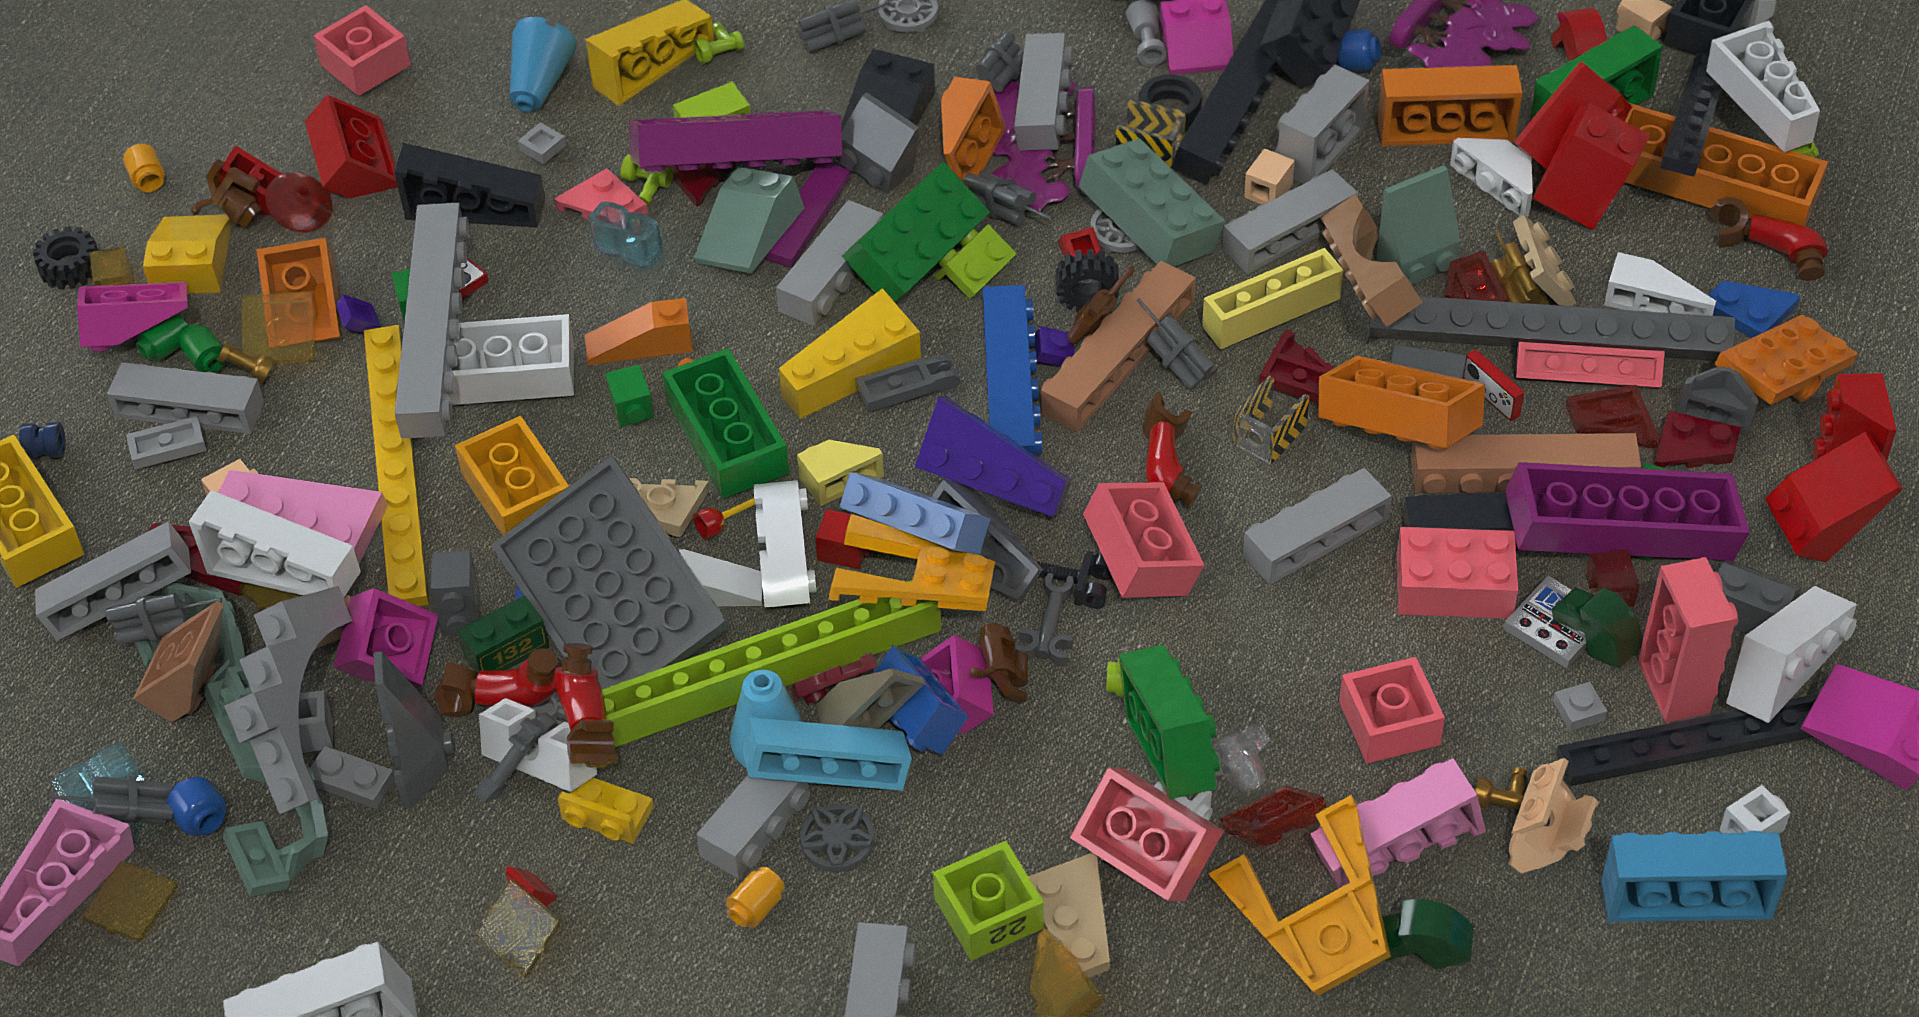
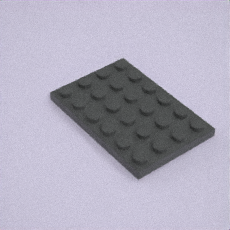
[491,455,730,689]

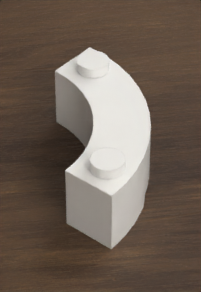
[754,480,817,607]

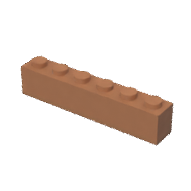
[1040,261,1196,432]
[1411,433,1641,494]

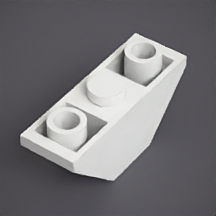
[1450,138,1533,217]

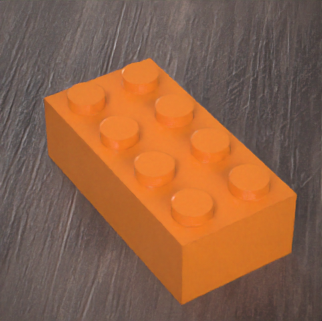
[1377,65,1522,146]
[1318,355,1485,449]

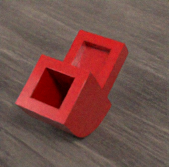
[1551,7,1607,61]

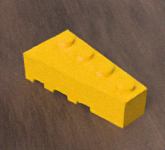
[585,0,714,106]
[779,288,921,419]

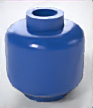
[1337,29,1381,73]
[166,777,227,836]

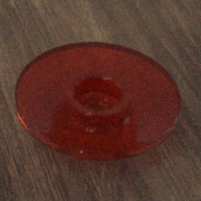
[265,172,333,232]

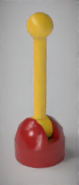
[693,498,756,540]

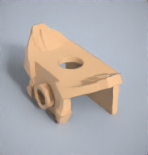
[1509,758,1599,874]

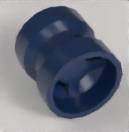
[19,422,66,459]

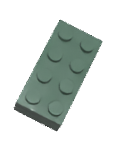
[1079,138,1225,267]

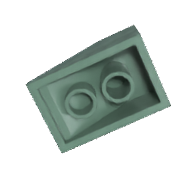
[1376,165,1460,284]
[694,167,805,273]

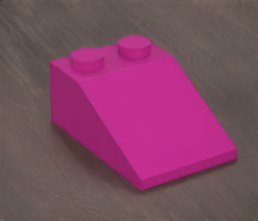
[77,282,188,351]
[1800,664,1919,790]

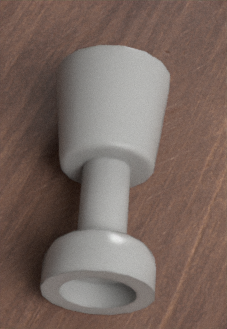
[1126,0,1167,67]

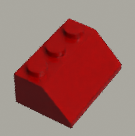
[1514,61,1633,171]
[305,94,398,199]
[1813,373,1897,461]

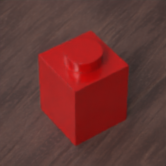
[815,509,873,569]

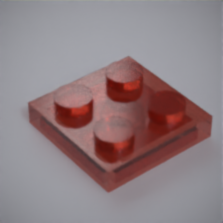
[1220,785,1327,846]

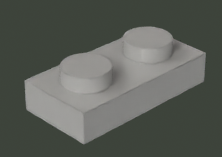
[126,416,207,470]
[310,746,395,809]

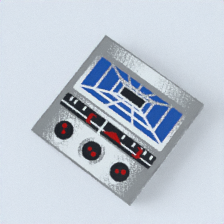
[1503,575,1587,669]

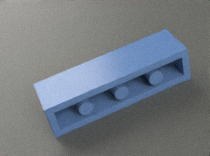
[840,472,991,554]

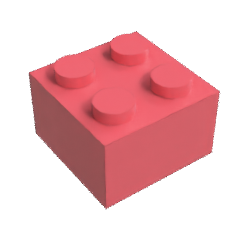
[313,5,411,96]
[1339,657,1445,764]

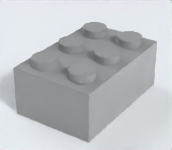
[1275,65,1369,184]

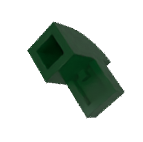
[1551,587,1643,668]
[1382,899,1474,970]

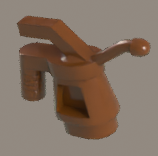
[191,159,263,229]
[1067,266,1135,344]
[970,623,1028,704]

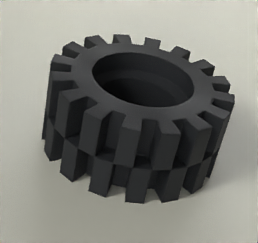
[33,226,102,290]
[1056,249,1120,312]

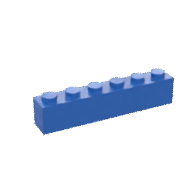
[983,285,1042,454]

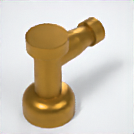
[217,341,274,385]
[1475,767,1528,810]

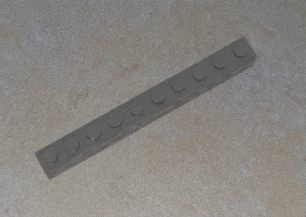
[1368,296,1735,361]

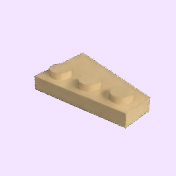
[1513,214,1576,306]
[629,478,709,537]
[1028,852,1110,984]

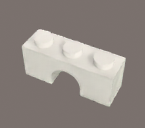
[479,698,597,792]

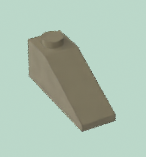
[817,668,925,729]

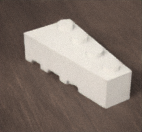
[1706,21,1820,152]
[189,490,361,598]
[1726,586,1857,723]
[223,942,418,1017]

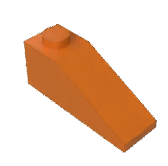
[585,298,693,365]

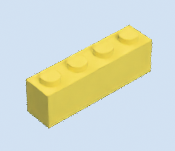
[1202,248,1344,350]

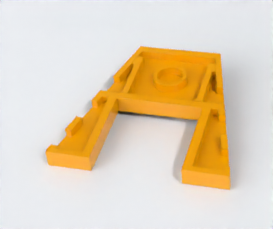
[829,514,995,611]
[1209,795,1391,996]

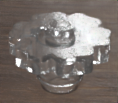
[1214,723,1270,794]

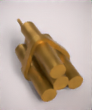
[1490,231,1549,305]

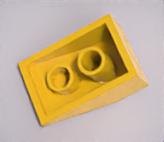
[143,214,232,294]

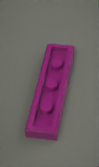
[763,163,851,268]

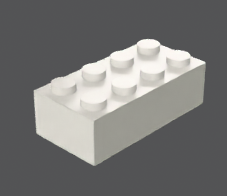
[449,314,574,405]

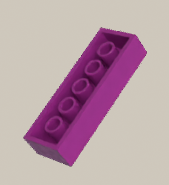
[628,110,842,172]
[1505,462,1750,561]

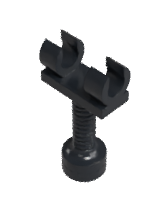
[1029,551,1112,609]

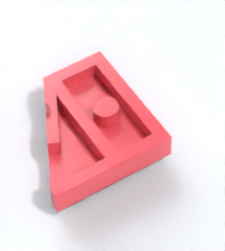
[554,168,648,229]

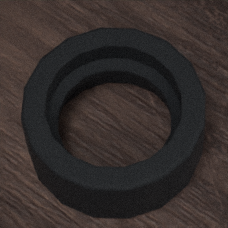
[1139,74,1202,132]

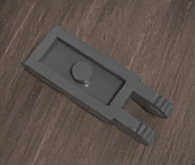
[855,354,961,413]

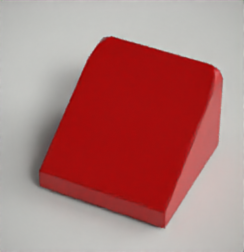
[1057,227,1102,257]
[505,866,557,914]

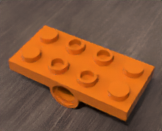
[1715,314,1859,405]

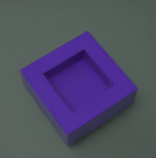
[336,294,381,333]
[1035,326,1074,367]

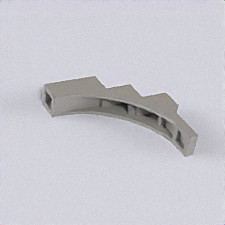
[224,586,353,814]

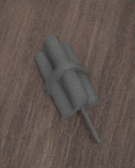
[797,0,891,53]
[975,31,1024,92]
[963,170,1053,226]
[1137,298,1218,390]
[106,593,222,645]
[49,775,173,824]

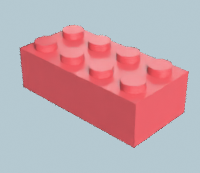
[1638,557,1738,723]

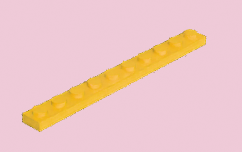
[364,325,429,606]

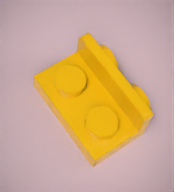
[558,777,654,844]

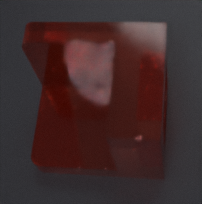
[1586,549,1640,607]

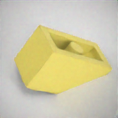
[797,440,884,506]

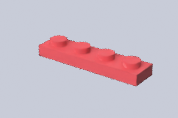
[1515,341,1665,387]

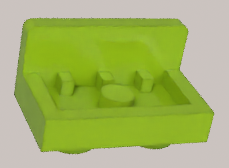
[934,224,1017,299]

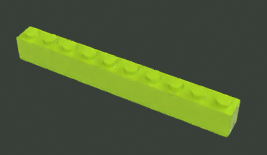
[566,580,941,748]

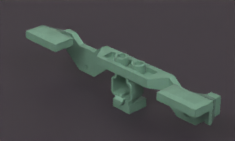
[135,582,328,897]

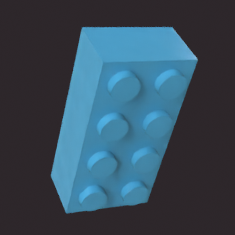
[1601,831,1787,922]

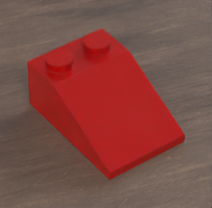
[1532,103,1650,230]
[1765,432,1903,562]

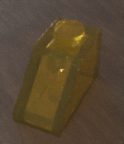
[1030,929,1106,1017]

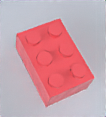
[1083,482,1205,598]
[1396,527,1518,619]
[1070,767,1224,901]

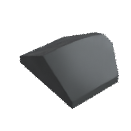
[1678,367,1759,437]

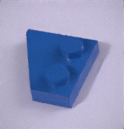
[1708,281,1801,338]

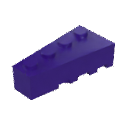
[915,396,1072,517]

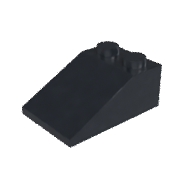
[841,49,935,132]

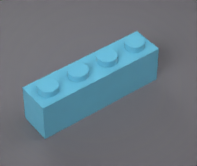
[742,717,912,791]

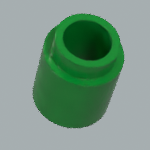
[136,313,188,362]
[179,324,226,373]

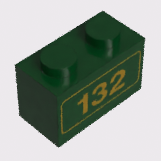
[458,595,549,672]

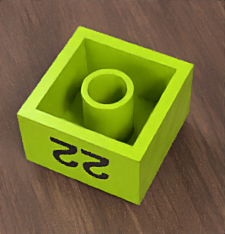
[933,840,1044,961]

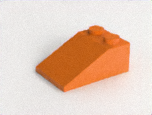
[941,77,1006,189]
[256,238,341,350]

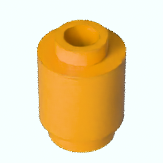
[123,144,165,193]
[726,867,785,927]

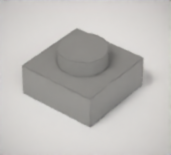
[518,123,566,164]
[1553,682,1607,731]

